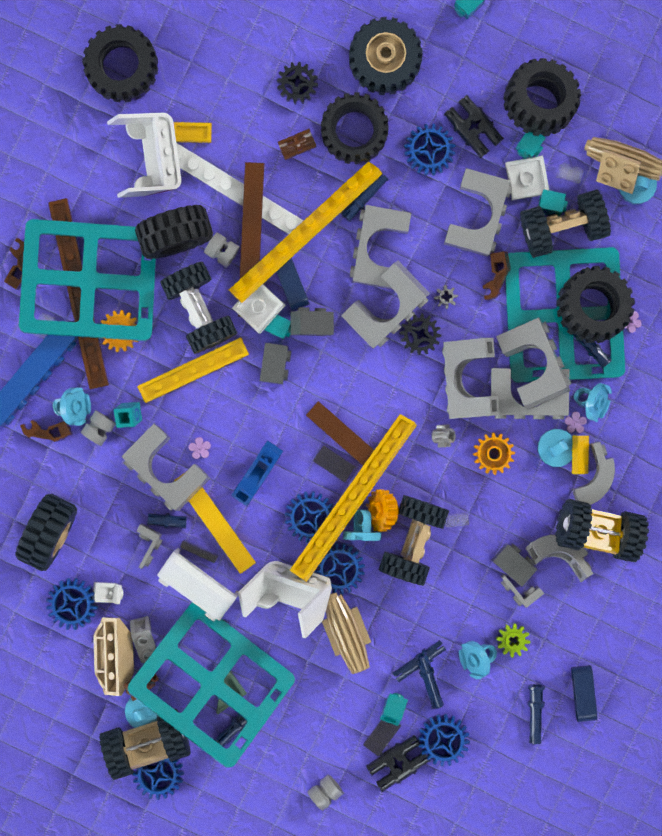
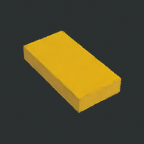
[174,122,212,143]
[572,435,589,474]

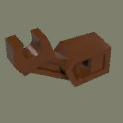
[4,238,24,290]
[483,251,511,300]
[20,420,73,442]

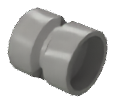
[204,232,240,268]
[81,410,116,446]
[307,774,344,811]

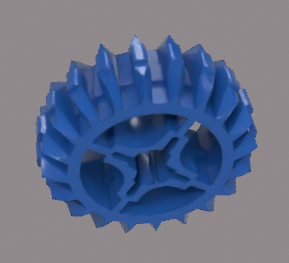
[404,124,456,176]
[285,491,333,543]
[314,543,365,595]
[46,578,98,630]
[418,714,470,766]
[132,758,184,800]

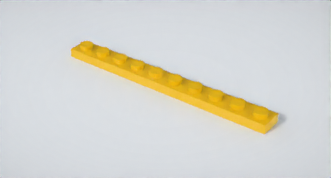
[229,161,382,303]
[290,414,417,582]

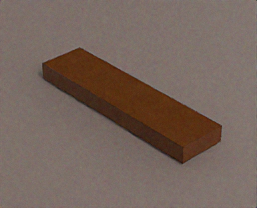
[306,401,374,465]

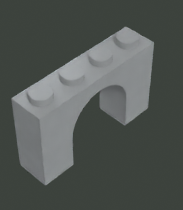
[444,168,512,257]
[350,205,411,289]
[341,260,430,349]
[496,318,571,409]
[442,338,499,419]
[491,368,569,419]
[121,424,211,511]

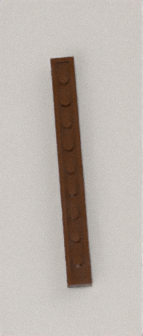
[48,198,109,390]

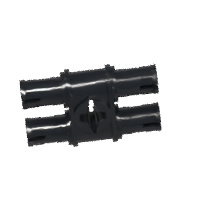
[443,94,504,159]
[366,735,431,792]

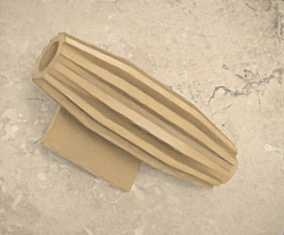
[584,137,662,194]
[322,592,371,674]

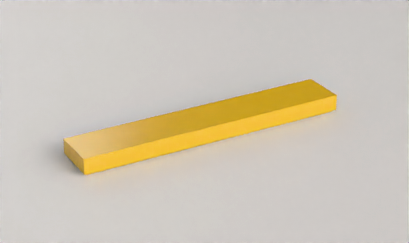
[137,337,249,403]
[174,471,256,574]

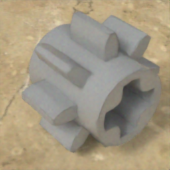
[434,285,458,309]
[432,424,456,448]

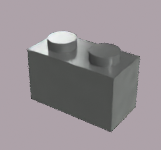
[291,307,334,336]
[260,343,291,384]
[492,543,537,587]

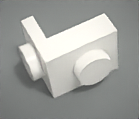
[92,582,123,604]

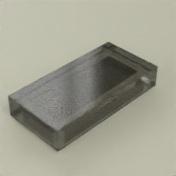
[313,445,355,482]
[180,539,219,563]
[363,720,401,757]

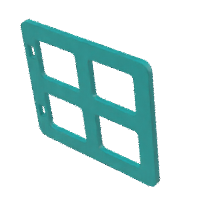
[19,219,156,341]
[505,247,625,383]
[128,602,295,768]

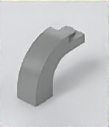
[572,441,615,505]
[525,535,593,582]

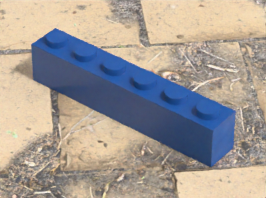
[0,335,78,426]

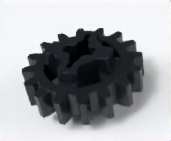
[277,62,318,105]
[400,313,441,355]

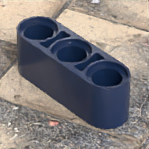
[276,258,310,311]
[571,665,597,722]

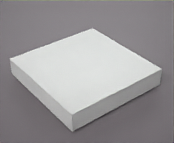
[505,156,549,201]
[232,284,286,334]

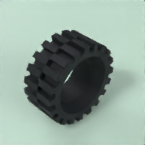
[321,92,389,164]

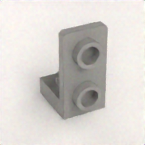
[137,524,163,569]
[500,574,544,608]
[130,616,157,663]

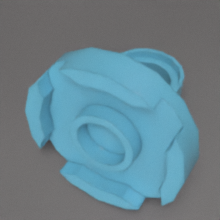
[618,175,657,204]
[574,383,611,422]
[53,388,91,426]
[537,429,572,467]
[343,510,381,541]
[459,641,497,679]
[125,695,157,728]

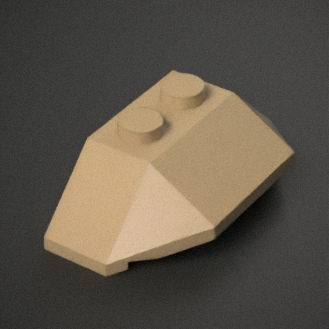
[93,617,134,696]

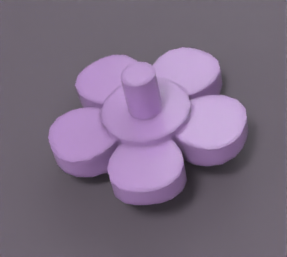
[625,311,642,333]
[565,412,587,433]
[189,437,211,459]

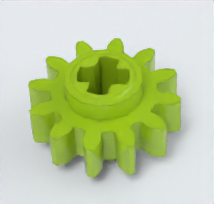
[496,623,531,658]

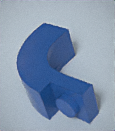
[231,440,283,506]

